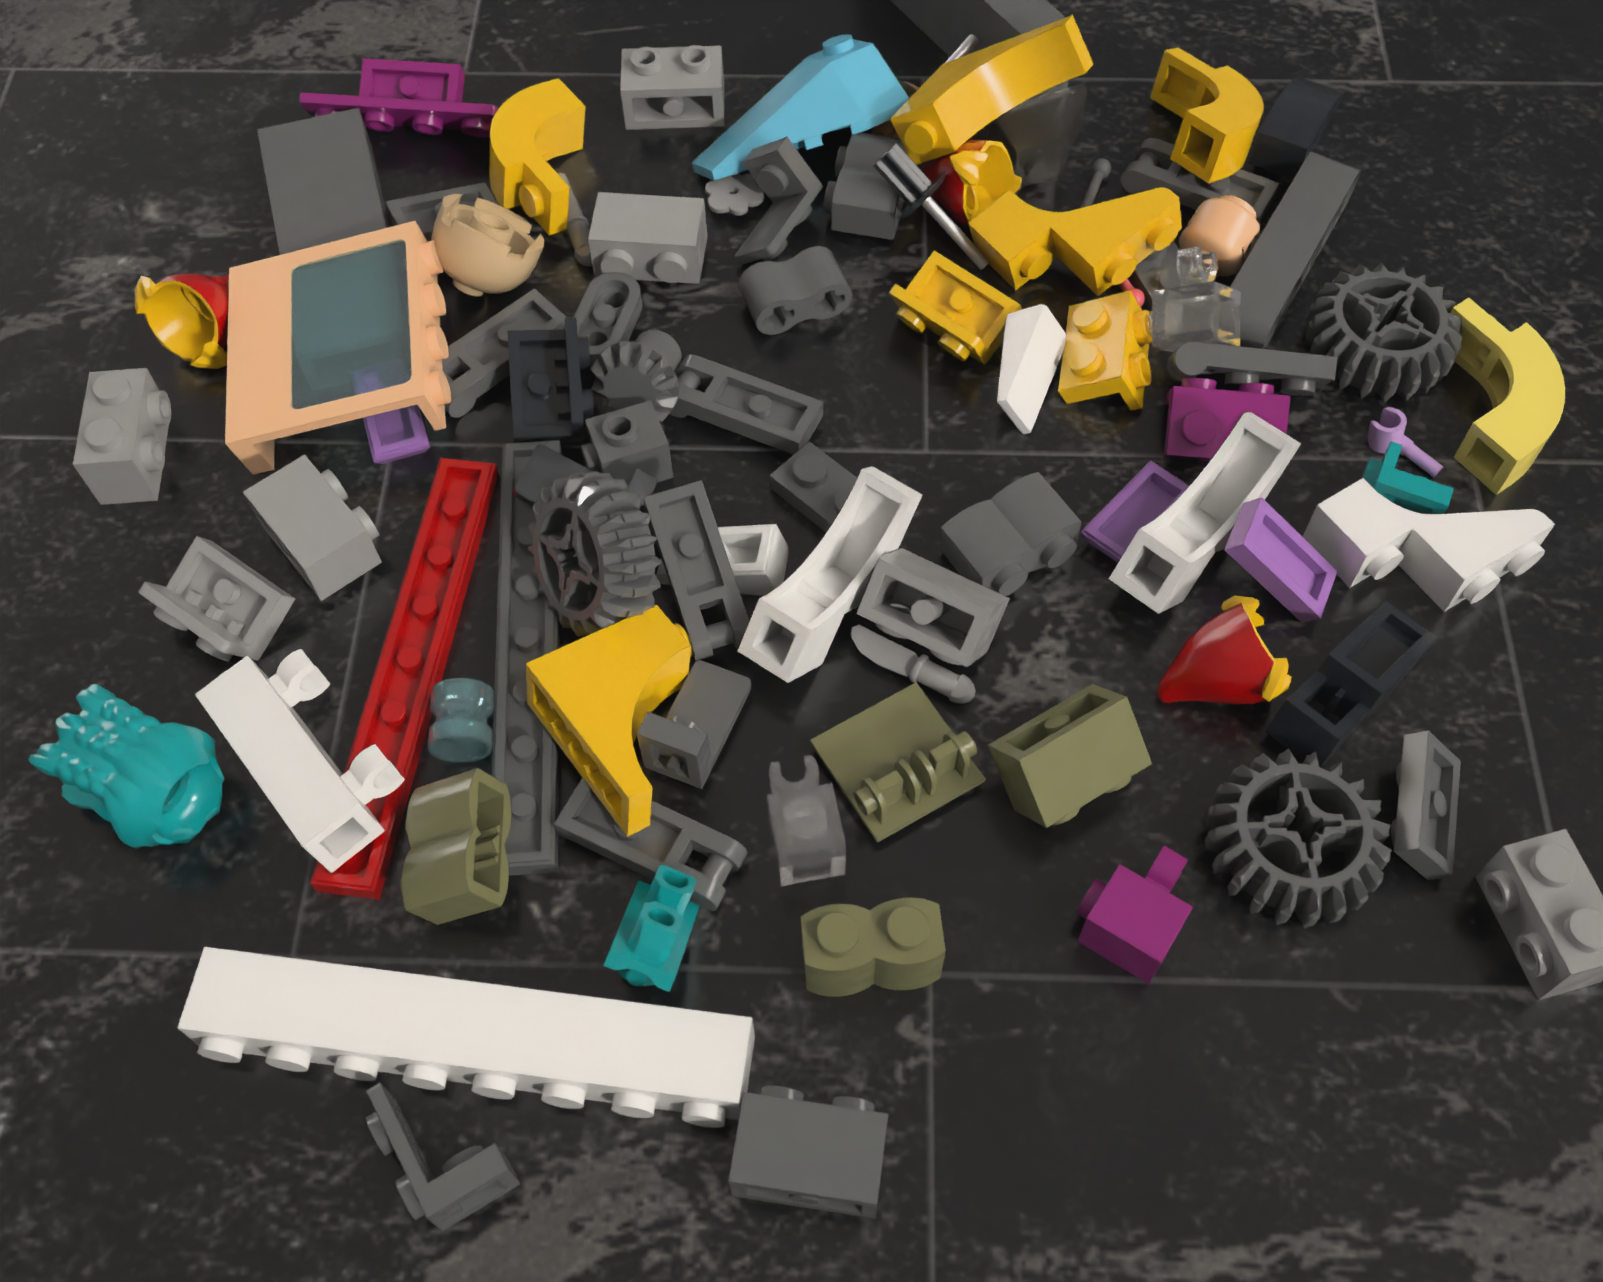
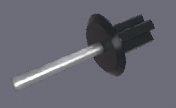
[873,143,989,270]

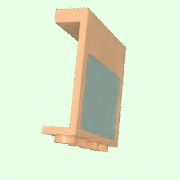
[225,221,451,475]

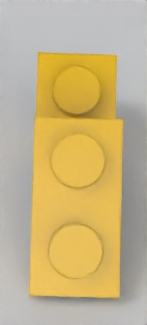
[968,187,1182,296]

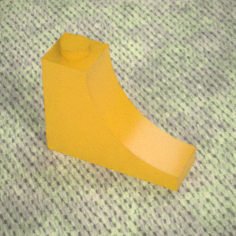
[890,15,1093,165]
[526,605,693,837]

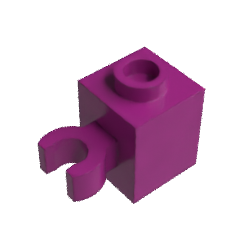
[1076,846,1193,984]

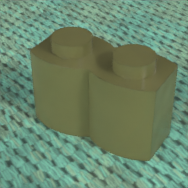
[400,768,511,925]
[801,898,946,997]

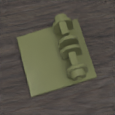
[810,682,986,843]

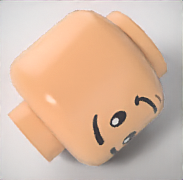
[1179,195,1261,279]

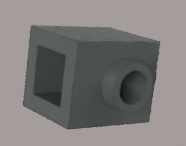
[580,400,673,482]

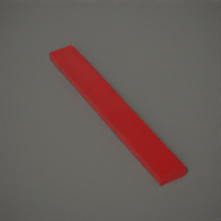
[310,458,499,900]

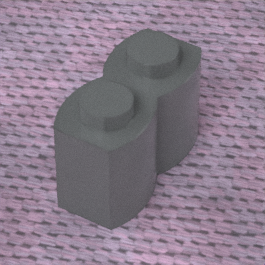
[824,132,909,240]
[940,472,1082,596]

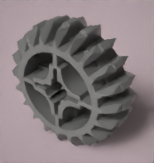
[1305,263,1463,403]
[528,471,662,636]
[1205,748,1392,928]

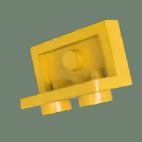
[889,251,1023,365]
[1058,290,1155,410]

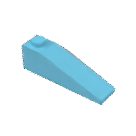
[692,34,910,181]

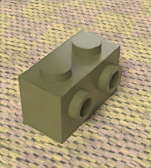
[988,684,1152,828]

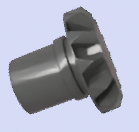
[591,330,682,422]

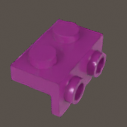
[1164,378,1291,461]

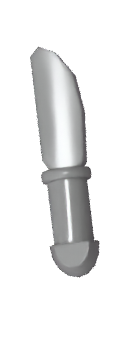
[558,172,593,267]
[851,625,976,703]

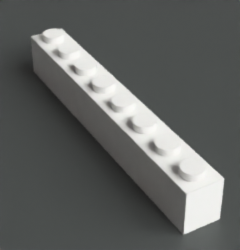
[178,947,755,1127]

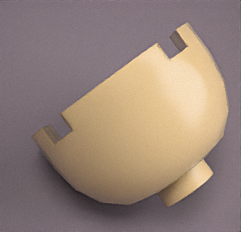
[431,194,544,296]

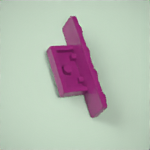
[299,58,499,138]

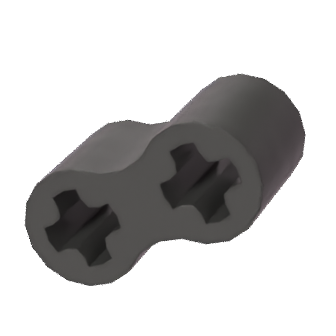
[738,246,853,335]

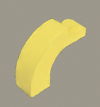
[1450,298,1565,495]

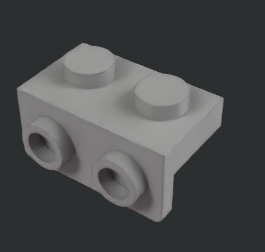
[139,536,295,661]

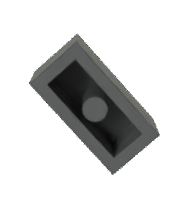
[728,1086,888,1218]

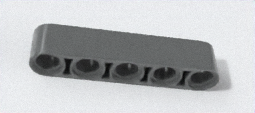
[1209,151,1361,349]

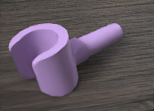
[1368,407,1443,478]

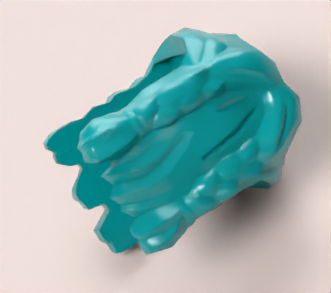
[28,684,224,849]

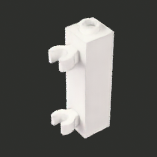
[195,649,405,873]

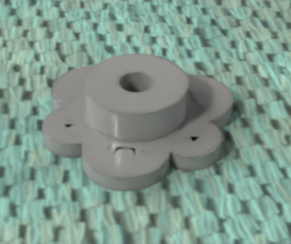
[705,173,764,215]

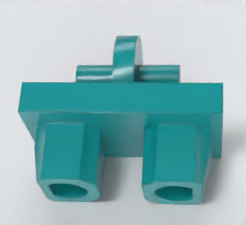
[603,865,700,992]

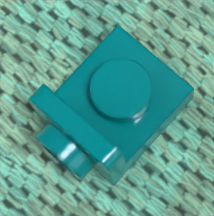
[1361,441,1454,514]

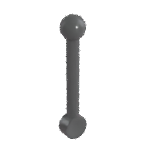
[1080,158,1111,208]

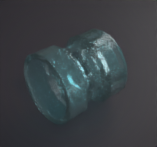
[428,678,494,763]

